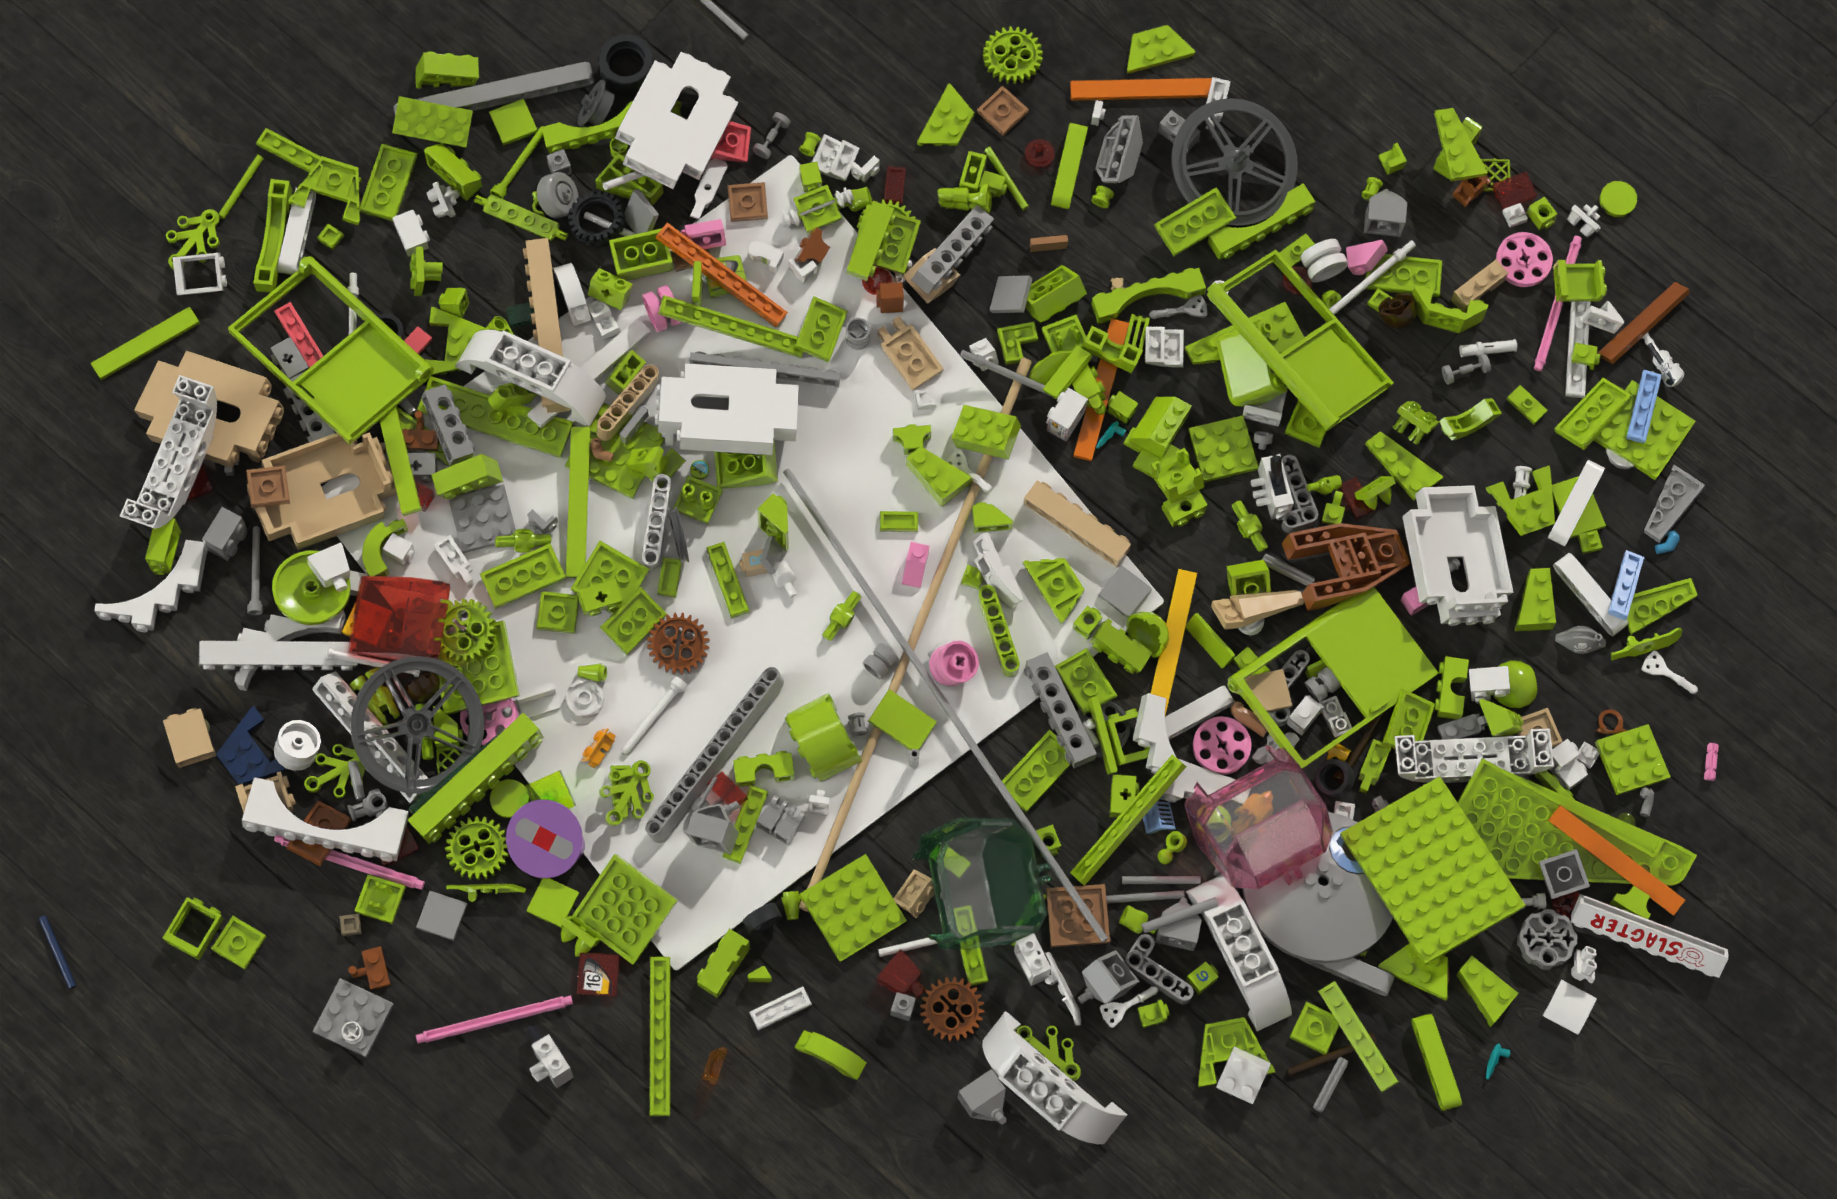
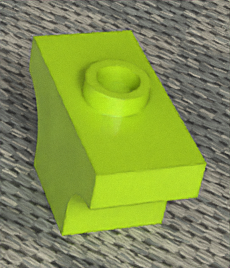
[892,424,931,455]
[626,446,667,477]
[1610,886,1651,919]

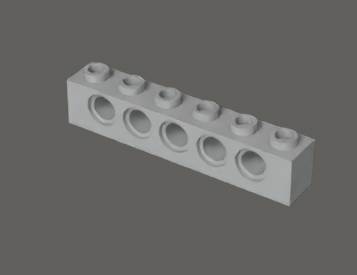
[911,205,994,294]
[1024,652,1097,768]

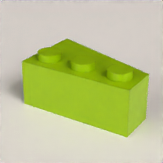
[415,52,479,88]
[595,153,663,206]
[431,454,503,499]
[1514,568,1556,631]
[1089,618,1152,674]
[696,928,750,998]
[1456,956,1518,1027]

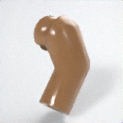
[590,438,614,462]

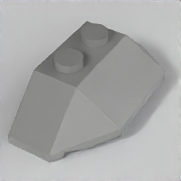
[1095,115,1143,183]

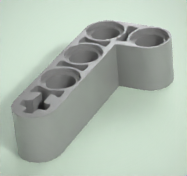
[1281,455,1318,534]
[1268,650,1310,727]
[1125,934,1193,1004]

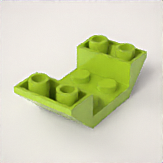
[1412,285,1488,333]

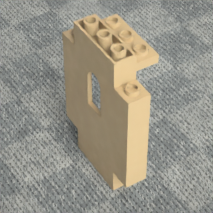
[134,351,284,468]
[247,433,397,550]

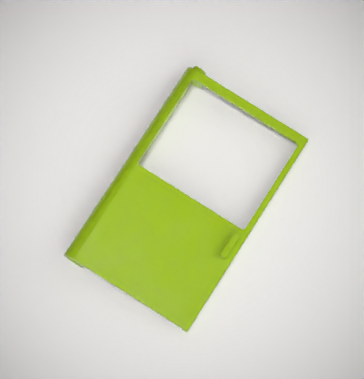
[228,256,434,445]

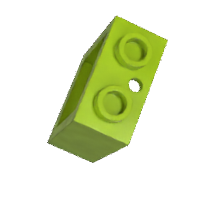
[145,518,181,575]
[1105,709,1150,766]
[163,897,224,961]

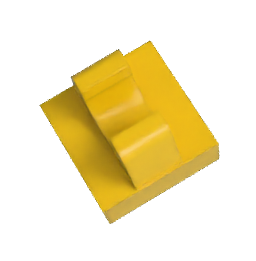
[1327,744,1351,761]

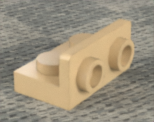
[893,869,938,918]

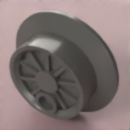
[577,80,614,127]

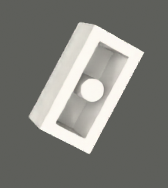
[392,210,430,257]

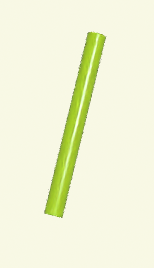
[984,147,1029,210]
[218,155,263,219]

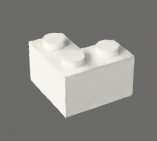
[1469,666,1510,704]
[1549,739,1588,790]

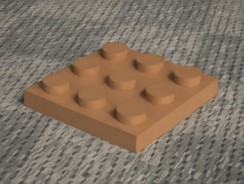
[1046,884,1110,947]

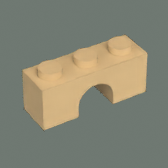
[1451,259,1508,312]

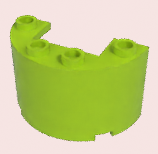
[785,692,862,782]

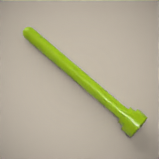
[490,126,544,199]

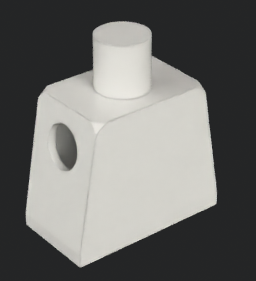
[307,543,350,592]
[1287,695,1325,736]

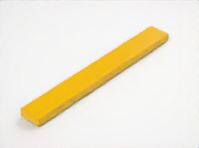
[1151,569,1197,716]

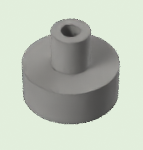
[1254,431,1273,450]

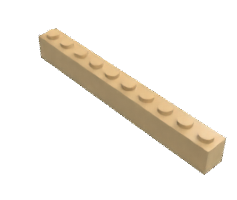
[523,238,570,413]

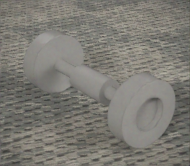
[753,112,791,159]
[1442,354,1491,385]

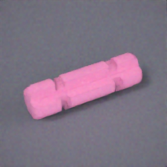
[1704,743,1719,781]

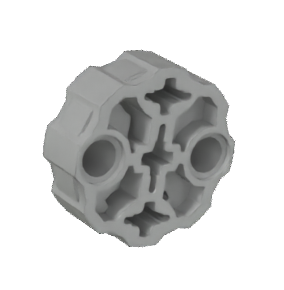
[1517,909,1577,970]

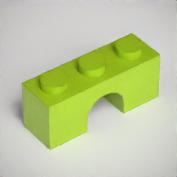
[1081,326,1143,373]
[1434,656,1469,720]
[733,751,795,788]

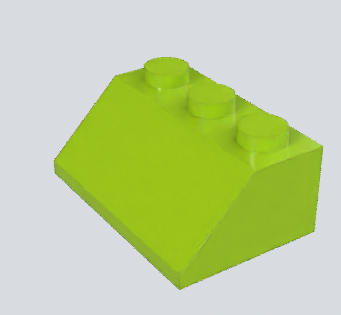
[424,143,482,201]
[1025,265,1087,322]
[1129,397,1192,458]
[757,493,789,551]

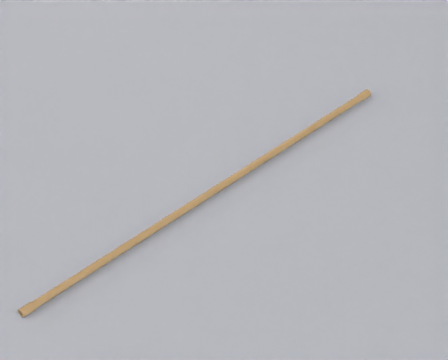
[799,358,1032,912]

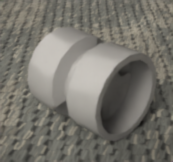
[846,318,870,350]
[862,643,899,679]
[1304,667,1341,702]

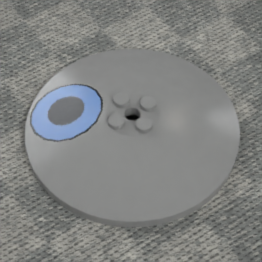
[1242,811,1393,963]

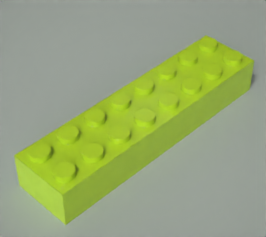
[408,712,544,844]

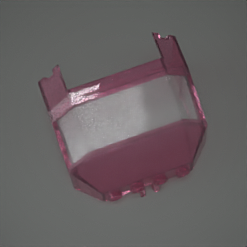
[1184,745,1333,889]

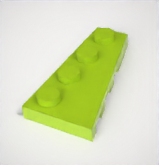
[1434,108,1488,182]
[1365,431,1443,501]

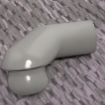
[1640,787,1654,817]

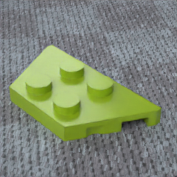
[1127,25,1195,74]
[917,84,974,146]
[1023,558,1085,625]
[1378,943,1448,1001]

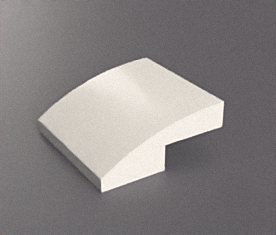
[811,134,859,181]
[1145,327,1184,367]
[1543,979,1597,1035]

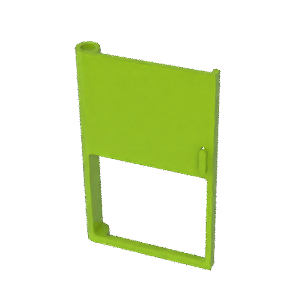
[1207,250,1394,431]
[1227,587,1439,772]

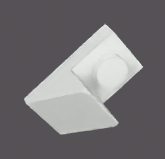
[1581,301,1624,334]

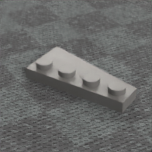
[1644,465,1705,543]

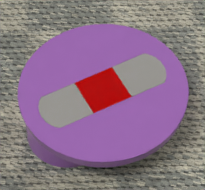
[506,800,585,878]

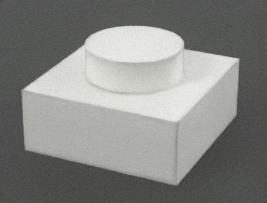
[1091,100,1106,126]

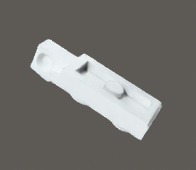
[1206,77,1231,130]
[434,535,474,586]

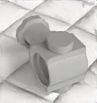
[347,789,388,822]

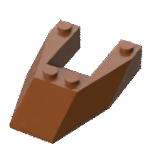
[1282,523,1410,611]

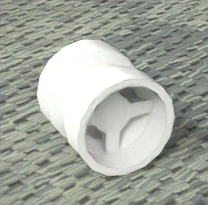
[342,1021,364,1045]

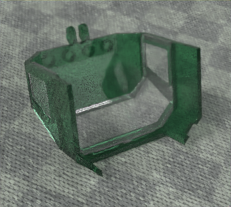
[911,817,1052,950]

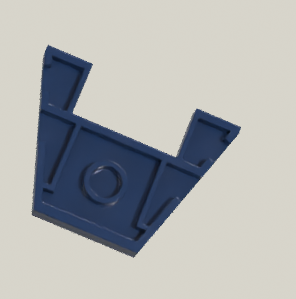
[216,706,287,785]

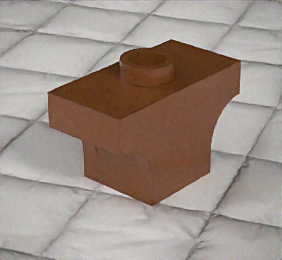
[1452,176,1492,207]
[794,227,830,264]

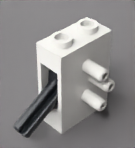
[1251,454,1294,520]
[526,1026,574,1088]

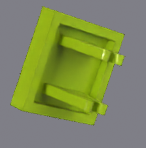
[1042,315,1086,353]
[355,874,406,924]

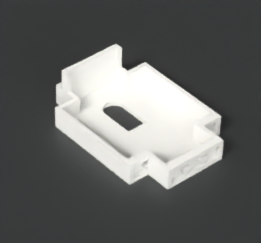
[615,52,738,189]
[655,363,799,455]
[1402,486,1513,626]

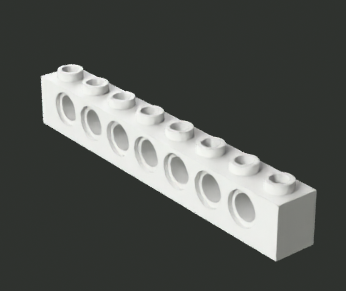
[312,671,428,803]

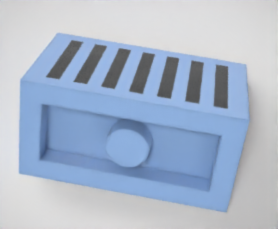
[1143,796,1176,834]

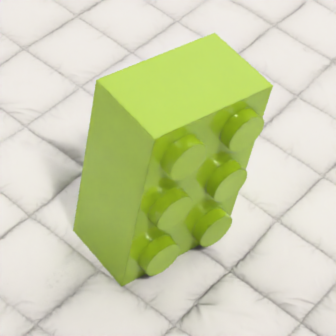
[609,228,673,281]
[951,405,1021,460]

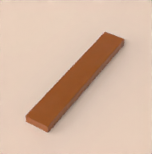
[1598,282,1690,364]

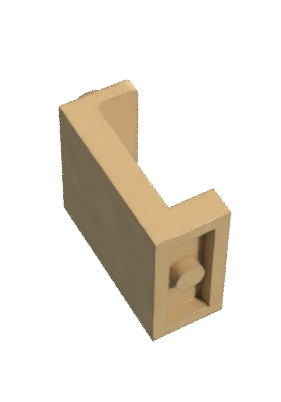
[163,708,216,768]
[235,772,296,813]

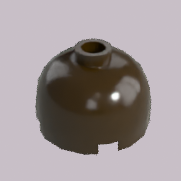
[1378,293,1417,328]
[403,671,440,702]

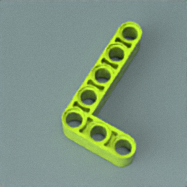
[484,316,538,409]

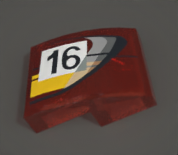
[577,952,620,997]

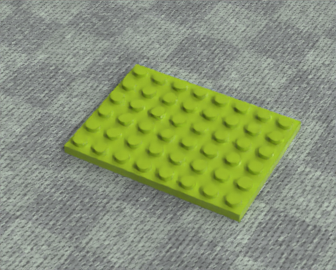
[1340,776,1526,965]

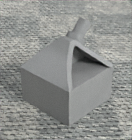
[1364,189,1407,237]
[686,801,740,854]
[1155,897,1202,951]
[1077,950,1140,1004]
[958,1069,1006,1124]

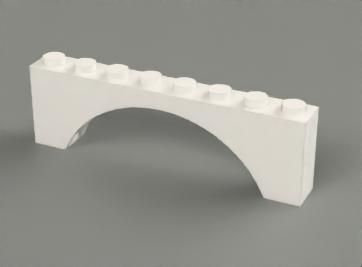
[242,777,408,862]

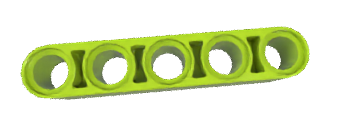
[1051,123,1088,209]
[978,585,1020,677]
[1411,1013,1462,1111]

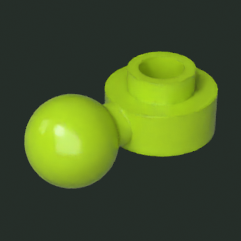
[1157,831,1187,864]

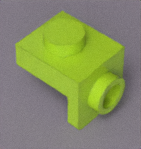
[1571,343,1601,370]

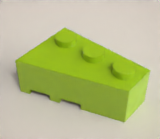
[906,446,972,507]

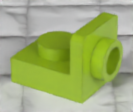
[1138,1000,1169,1028]

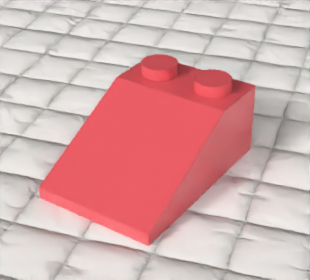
[710,121,751,163]

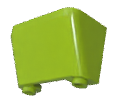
[1216,319,1287,406]

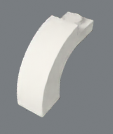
[553,263,591,326]

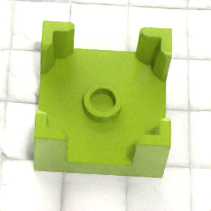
[1151,448,1204,503]

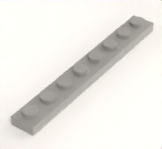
[689,351,840,387]

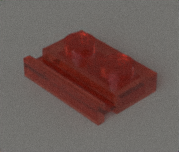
[1492,171,1537,210]

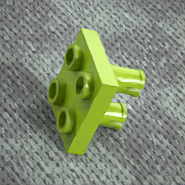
[410,247,443,296]
[1393,401,1439,444]
[673,475,723,525]

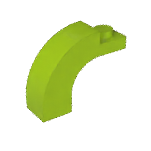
[1439,398,1502,441]
[362,518,408,583]
[794,1030,866,1080]

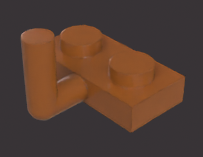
[402,411,439,451]
[349,946,390,990]

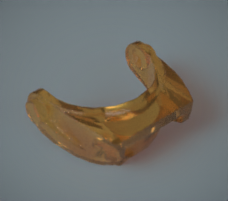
[702,1047,728,1086]

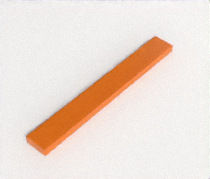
[1070,78,1212,101]
[656,223,788,327]
[1073,318,1129,462]
[1548,805,1685,916]

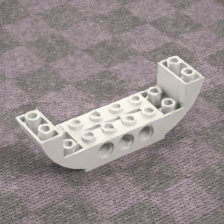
[455,330,607,427]
[120,375,217,529]
[1395,729,1554,783]
[1186,875,1292,1032]
[982,1011,1127,1144]

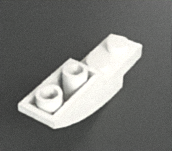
[973,533,1023,608]

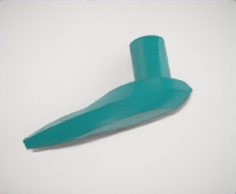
[1096,421,1126,449]
[1486,1044,1510,1080]

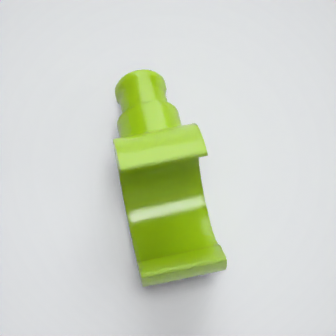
[532,191,545,217]

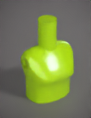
[837,187,872,211]
[1306,475,1342,495]
[1119,905,1157,934]

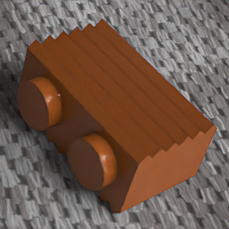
[876,281,904,313]

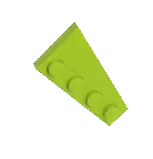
[1627,578,1697,635]

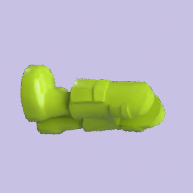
[938,183,992,213]
[349,667,400,726]

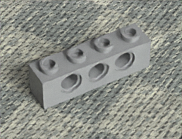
[283,373,335,443]
[421,384,475,466]

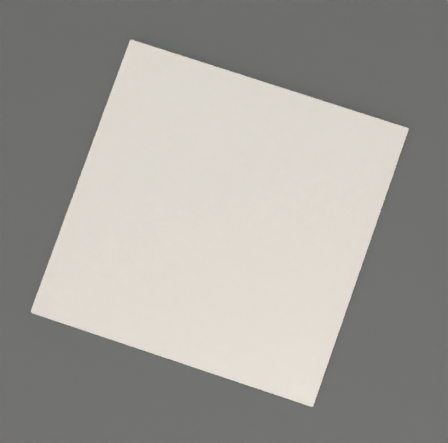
[322,155,1164,971]

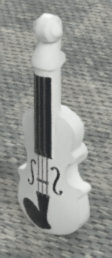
[1642,332,1684,387]

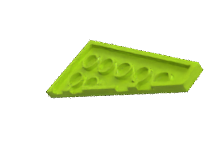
[1185,302,1304,365]

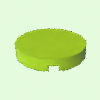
[1600,181,1637,217]
[490,779,529,818]

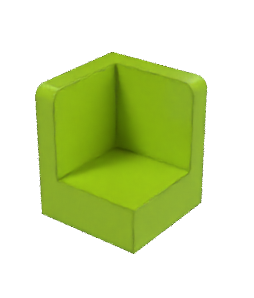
[1379,143,1407,175]

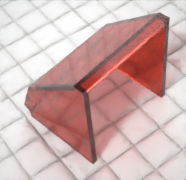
[348,576,451,661]

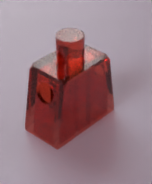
[876,949,926,997]

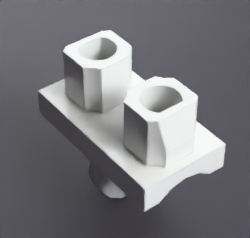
[427,182,460,218]
[1567,204,1601,238]
[1571,946,1597,983]

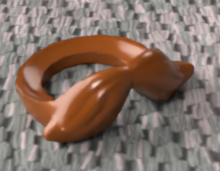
[1596,709,1626,735]

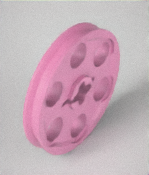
[1496,232,1553,287]
[460,698,519,746]
[1193,716,1251,775]

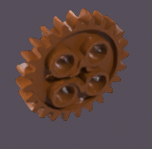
[647,612,710,675]
[920,977,984,1042]

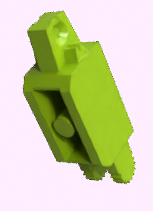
[1072,363,1106,415]

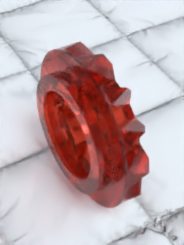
[1025,139,1055,168]
[1283,266,1313,295]
[862,267,892,295]
[1552,891,1580,918]

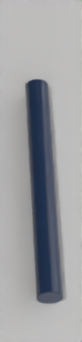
[39,916,76,989]

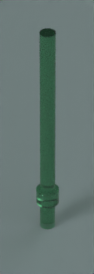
[408,734,499,814]

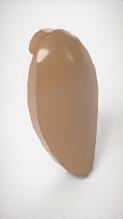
[1231,702,1267,737]

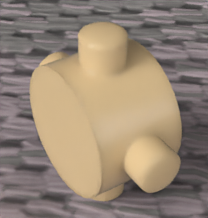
[1110,278,1124,291]

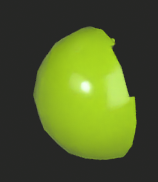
[1126,612,1169,657]
[1493,660,1537,708]

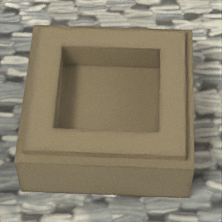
[339,913,362,937]

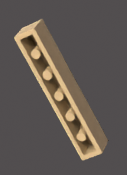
[1023,480,1131,567]

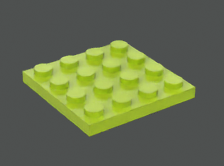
[1594,380,1696,480]
[565,403,665,499]
[430,620,520,715]
[571,854,678,964]
[799,854,907,962]

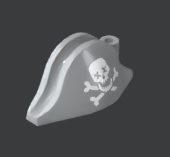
[1555,626,1606,654]

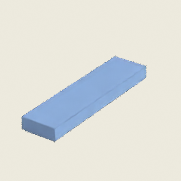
[1626,370,1662,444]
[1607,550,1644,620]

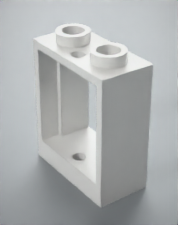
[173,253,227,296]
[1014,933,1051,986]

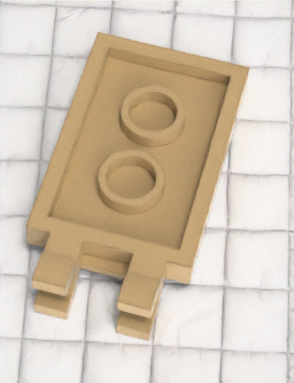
[877,316,944,391]

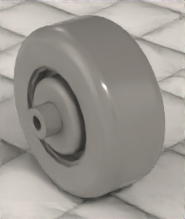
[537,172,578,218]

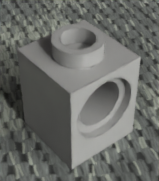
[547,149,572,175]
[890,992,916,1021]

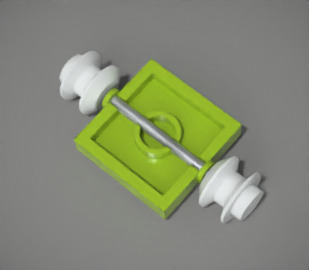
[781,185,854,233]

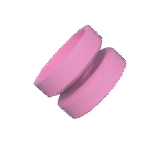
[642,285,682,333]
[929,641,979,687]

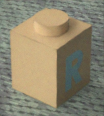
[739,549,768,577]

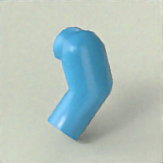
[1655,531,1680,554]

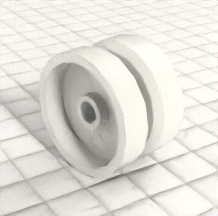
[1300,239,1348,282]
[274,720,321,771]

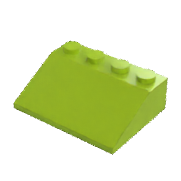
[714,440,778,489]

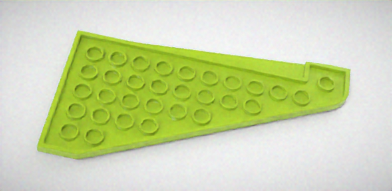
[1457,758,1697,886]

